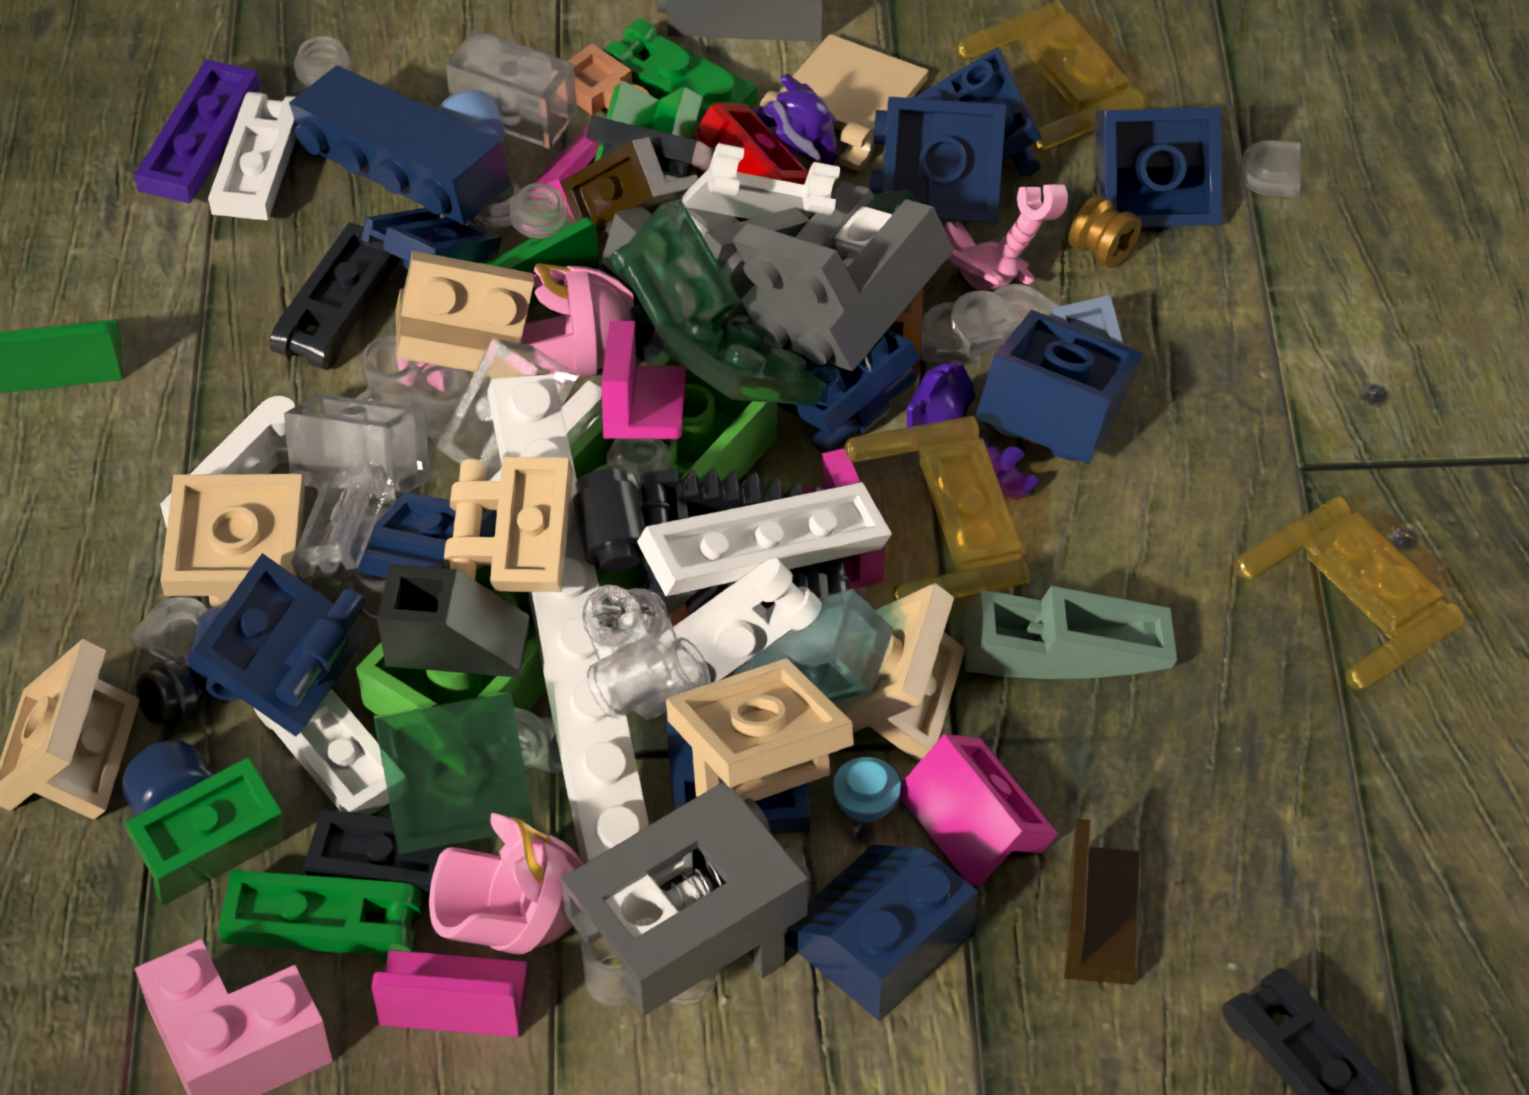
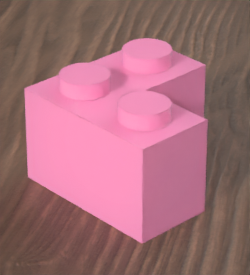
[135,939,333,1095]

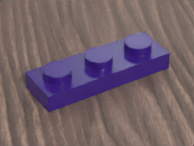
[134,59,261,204]

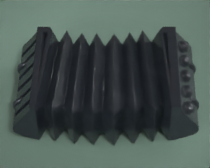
[639,468,851,630]

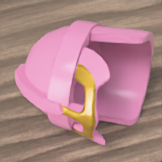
[521,263,634,380]
[429,813,584,955]

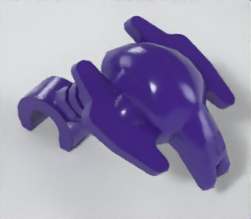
[697,74,839,165]
[907,361,1039,499]

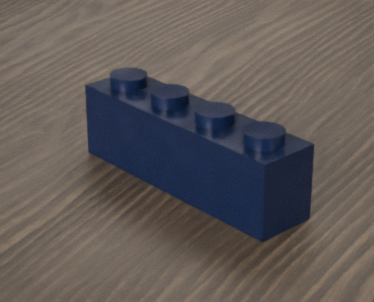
[289,65,512,225]

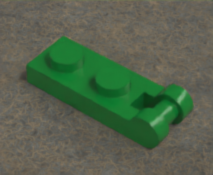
[603,19,757,122]
[218,870,424,962]

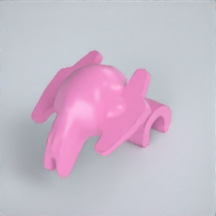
[945,184,1068,293]

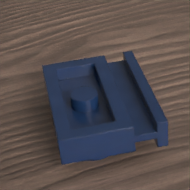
[361,208,502,269]
[347,492,497,578]

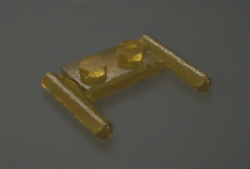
[955,1,1144,151]
[844,416,1030,601]
[1233,496,1464,690]

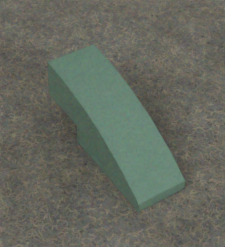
[962,586,1177,679]

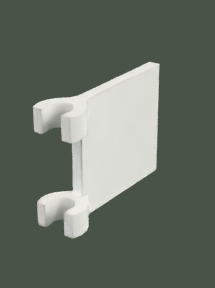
[682,143,840,219]

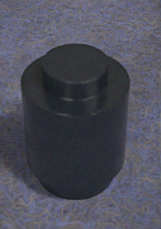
[572,468,646,573]

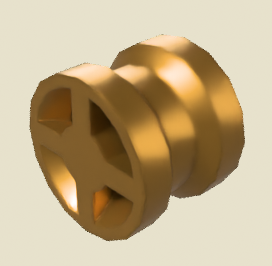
[1068,195,1142,269]

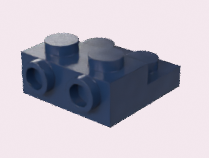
[870,97,1006,224]

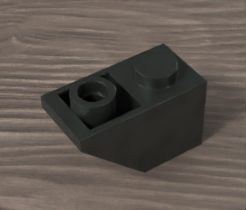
[377,564,530,678]

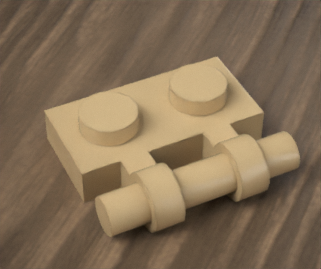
[444,457,573,592]

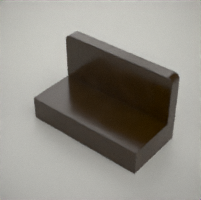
[560,137,698,232]
[1064,819,1141,985]

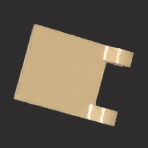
[760,34,929,172]

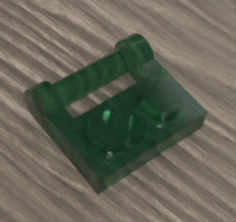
[609,198,741,351]

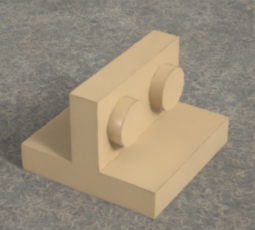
[396,251,534,378]
[160,474,305,606]
[826,583,966,761]
[0,639,140,820]
[666,658,853,801]

